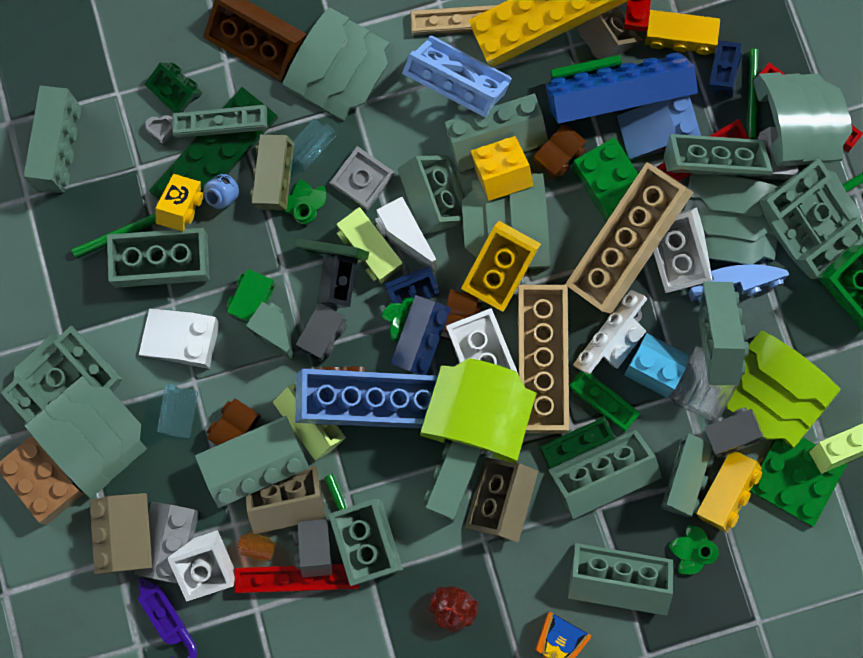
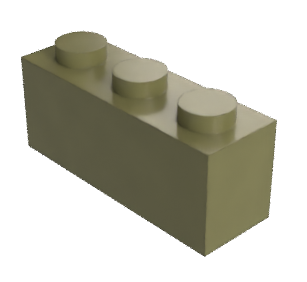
[250,135,295,210]

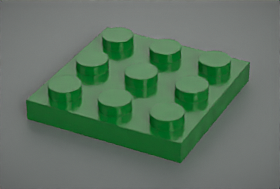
[750,438,848,527]

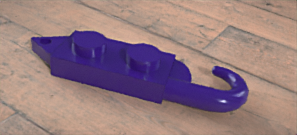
[137,578,197,658]

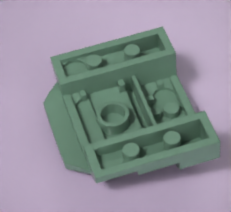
[282,7,390,121]
[753,72,852,167]
[760,158,863,279]
[462,173,550,270]
[684,174,778,265]
[1,326,123,422]
[25,375,147,499]

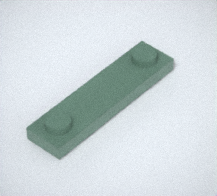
[173,105,267,138]

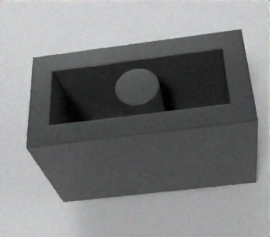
[295,303,347,362]
[705,408,766,458]
[294,519,332,578]

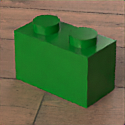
[226,269,276,324]

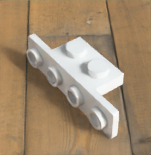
[573,290,647,374]

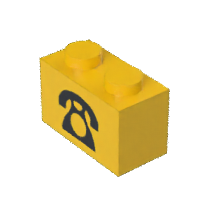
[155,174,203,232]

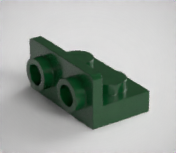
[144,62,202,113]

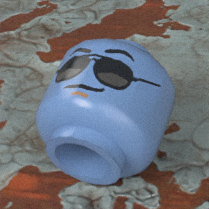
[203,174,239,209]

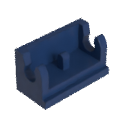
[709,40,743,97]
[385,266,440,307]

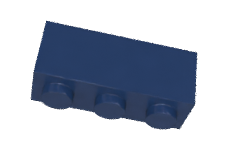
[391,295,451,375]

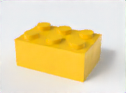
[461,221,541,312]

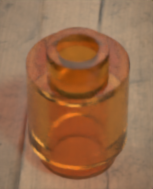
[237,531,276,562]

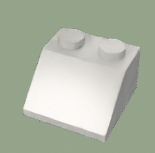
[168,530,235,602]

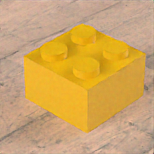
[471,136,534,201]

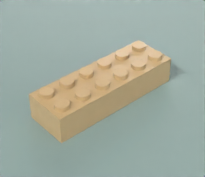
[565,162,694,314]
[518,285,569,434]

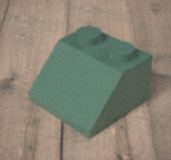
[246,302,295,360]

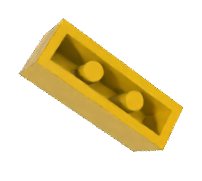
[644,10,720,55]
[696,451,762,533]

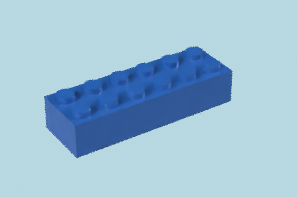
[545,53,698,123]

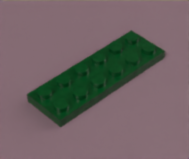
[149,87,278,211]

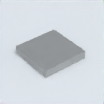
[329,146,395,211]

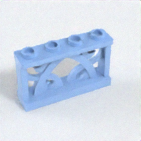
[402,36,512,118]

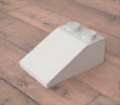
[375,197,437,272]
[654,207,713,293]
[446,308,518,373]
[139,309,220,369]

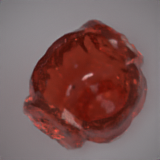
[429,586,479,632]

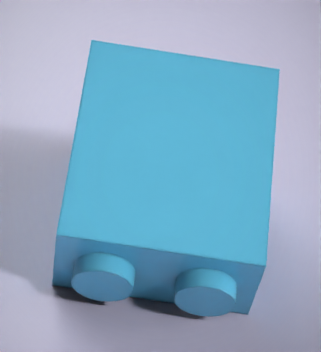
[624,333,690,398]

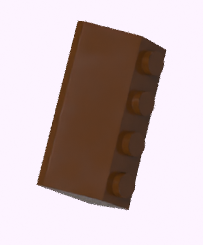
[203,0,307,82]

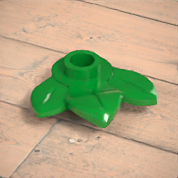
[284,179,327,225]
[381,297,414,341]
[669,525,719,575]

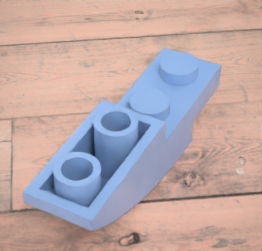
[688,264,789,303]

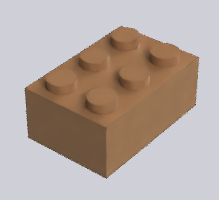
[0,436,85,525]

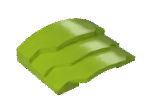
[715,330,841,448]
[420,358,536,464]

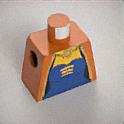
[535,612,592,658]

